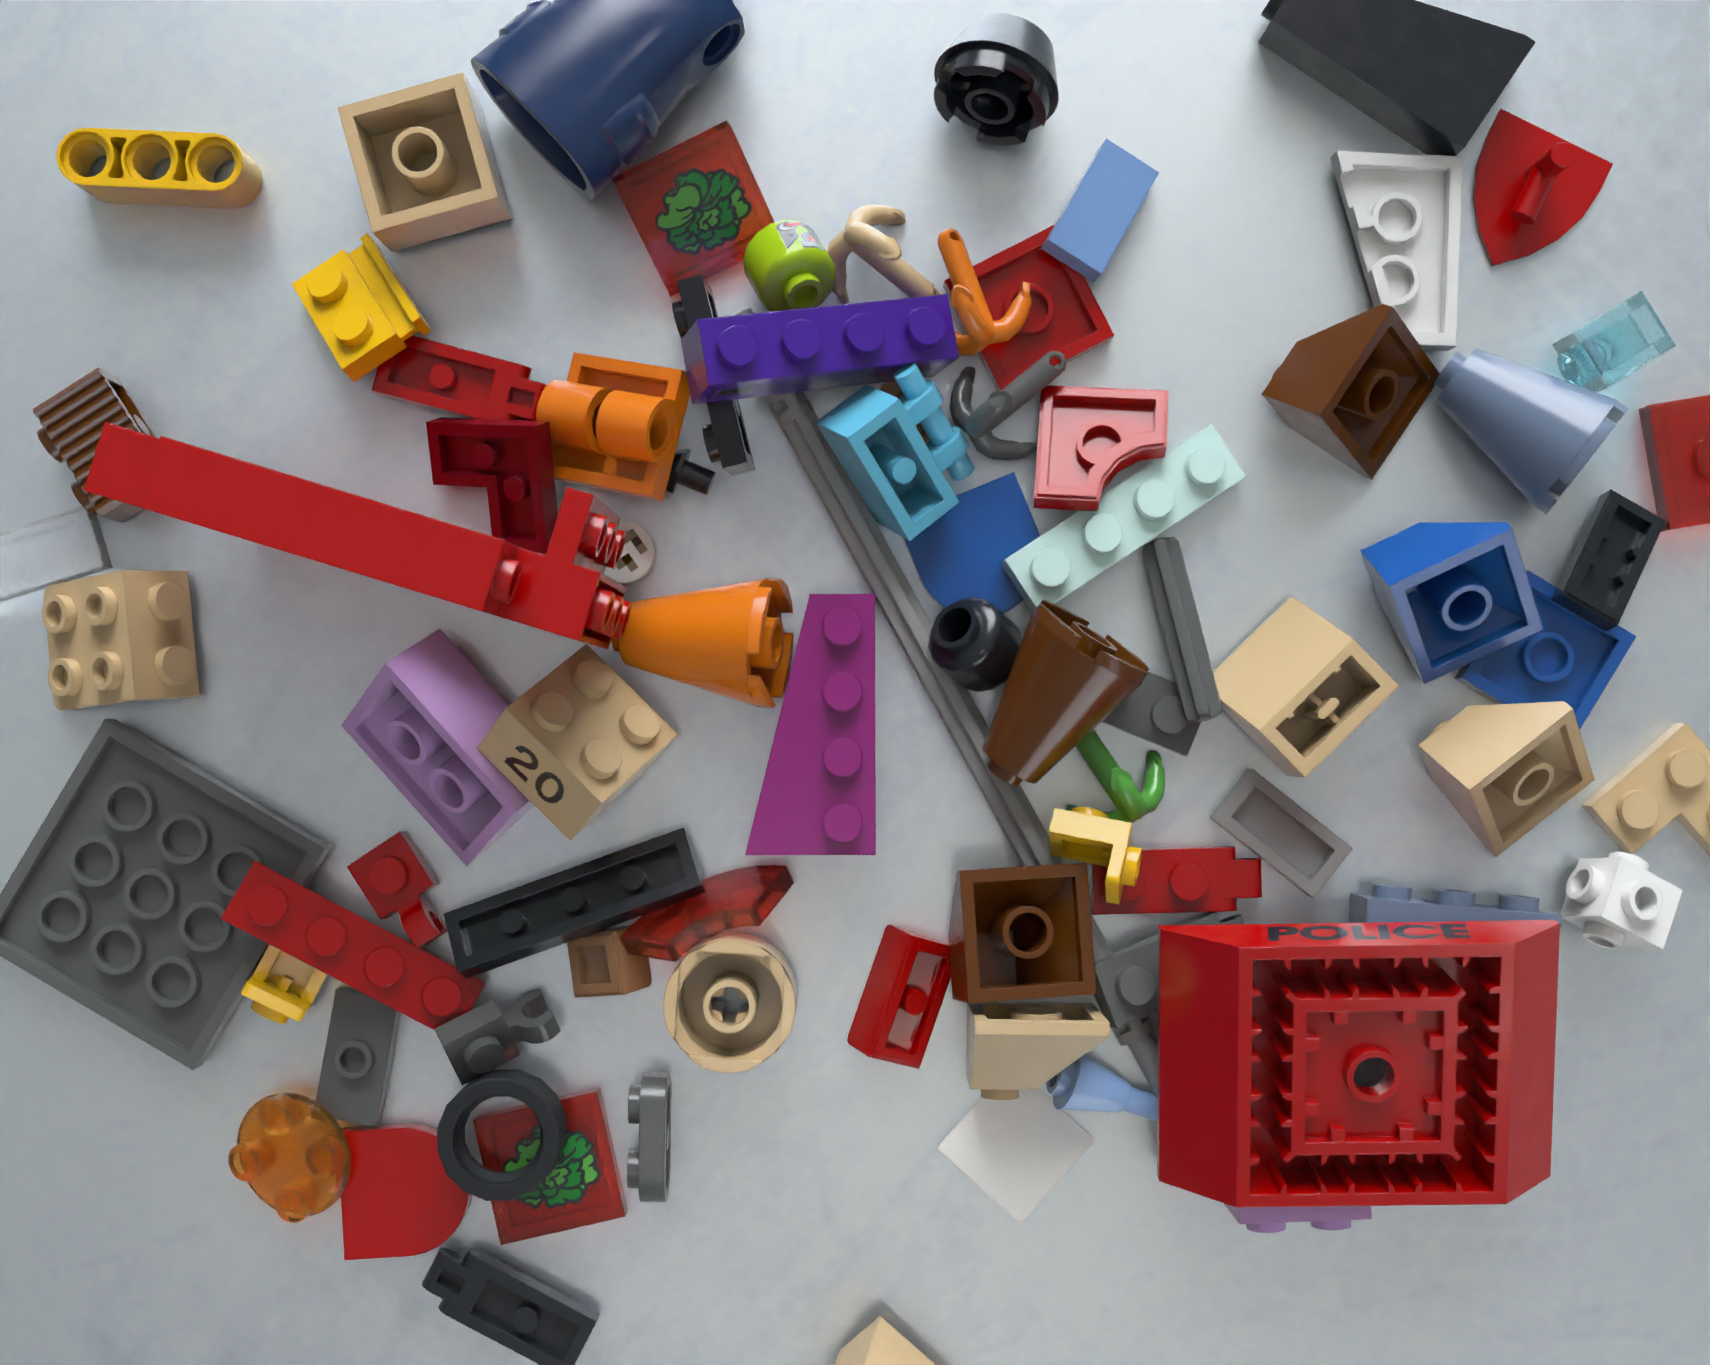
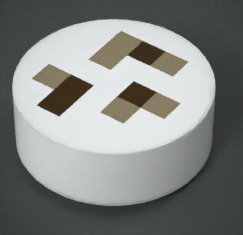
[604,520,656,585]

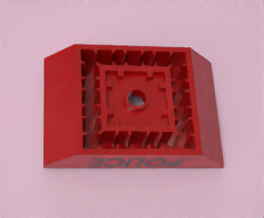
[1157,920,1560,1208]

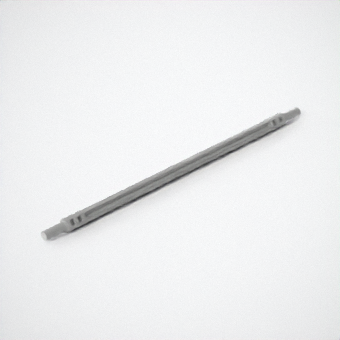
[736,308,1158,1097]

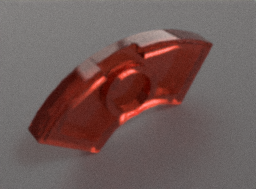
[619,865,794,962]

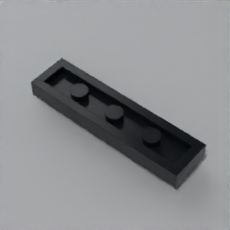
[443,827,706,979]

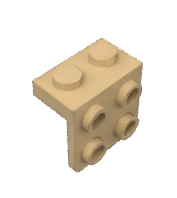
[42,570,200,711]

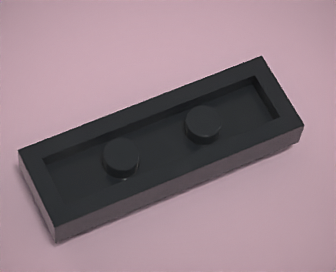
[672,274,756,476]

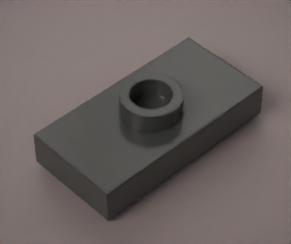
[313,986,401,1126]

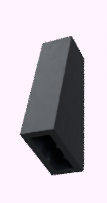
[1258,0,1535,156]

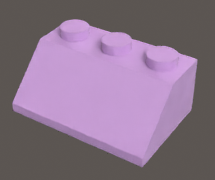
[341,629,535,866]

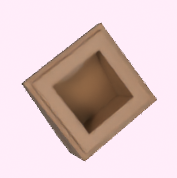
[567,924,652,998]

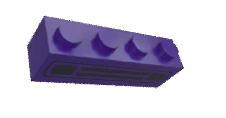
[681,294,959,404]

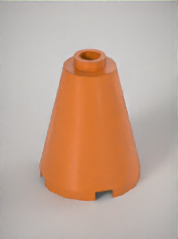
[611,578,794,708]

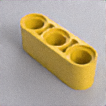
[56,128,263,208]

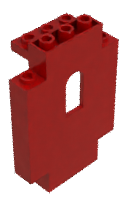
[84,422,632,650]

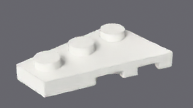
[1330,151,1463,351]

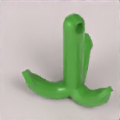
[1065,730,1165,824]

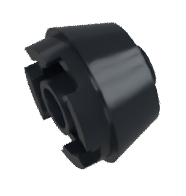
[934,13,1059,146]

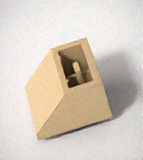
[1213,596,1399,778]

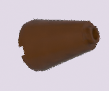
[983,600,1149,787]

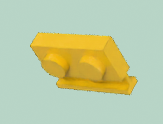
[292,233,431,382]

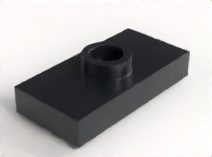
[1551,489,1665,631]

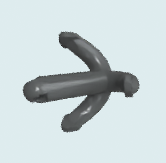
[949,351,1067,461]

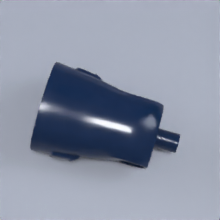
[471,0,745,200]

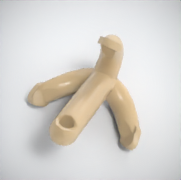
[827,204,941,304]

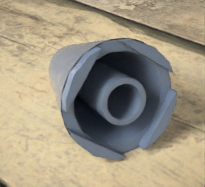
[1434,348,1629,515]

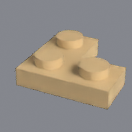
[1582,723,1710,857]

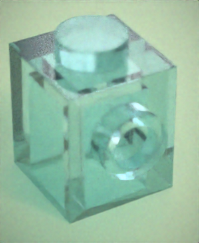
[1552,291,1676,392]

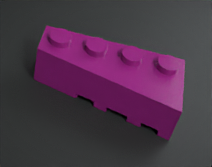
[745,594,876,855]

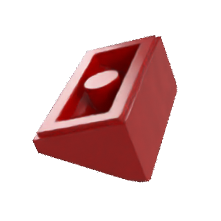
[847,925,951,1069]

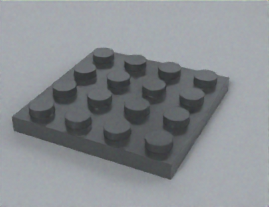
[0,719,331,1070]

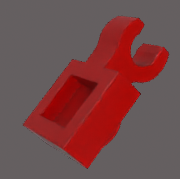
[347,831,448,948]

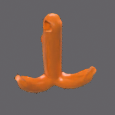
[937,228,1031,356]

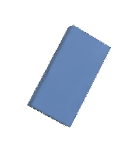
[1041,138,1159,282]

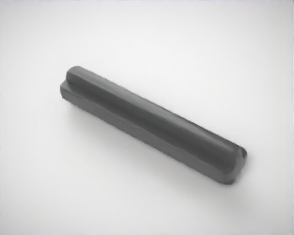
[1142,537,1223,722]

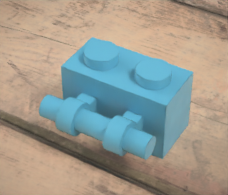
[816,363,975,541]

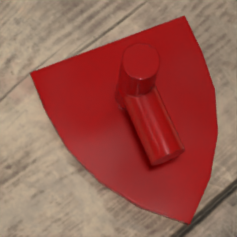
[1473,109,1613,267]

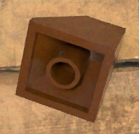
[1261,304,1440,480]
[948,862,1097,1004]

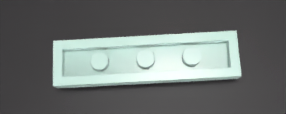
[1000,424,1247,611]

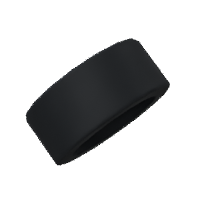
[437,1069,567,1201]

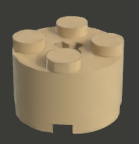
[663,932,798,1073]

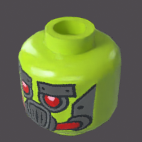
[743,220,836,312]

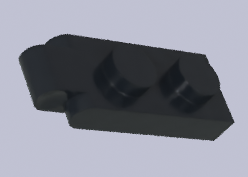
[422,1248,600,1365]

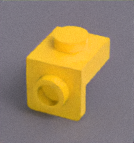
[1049,807,1142,905]
[241,944,328,1024]

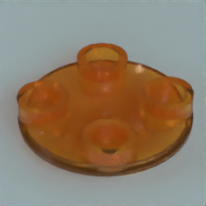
[228,1092,351,1223]

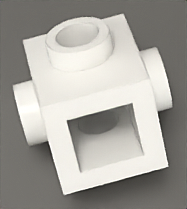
[1560,851,1683,950]

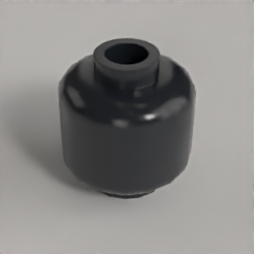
[928,597,1022,692]

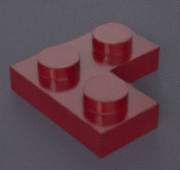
[426,417,558,553]

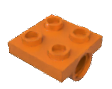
[536,352,690,501]

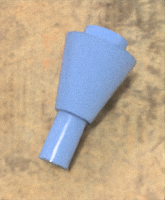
[1047,1054,1157,1121]

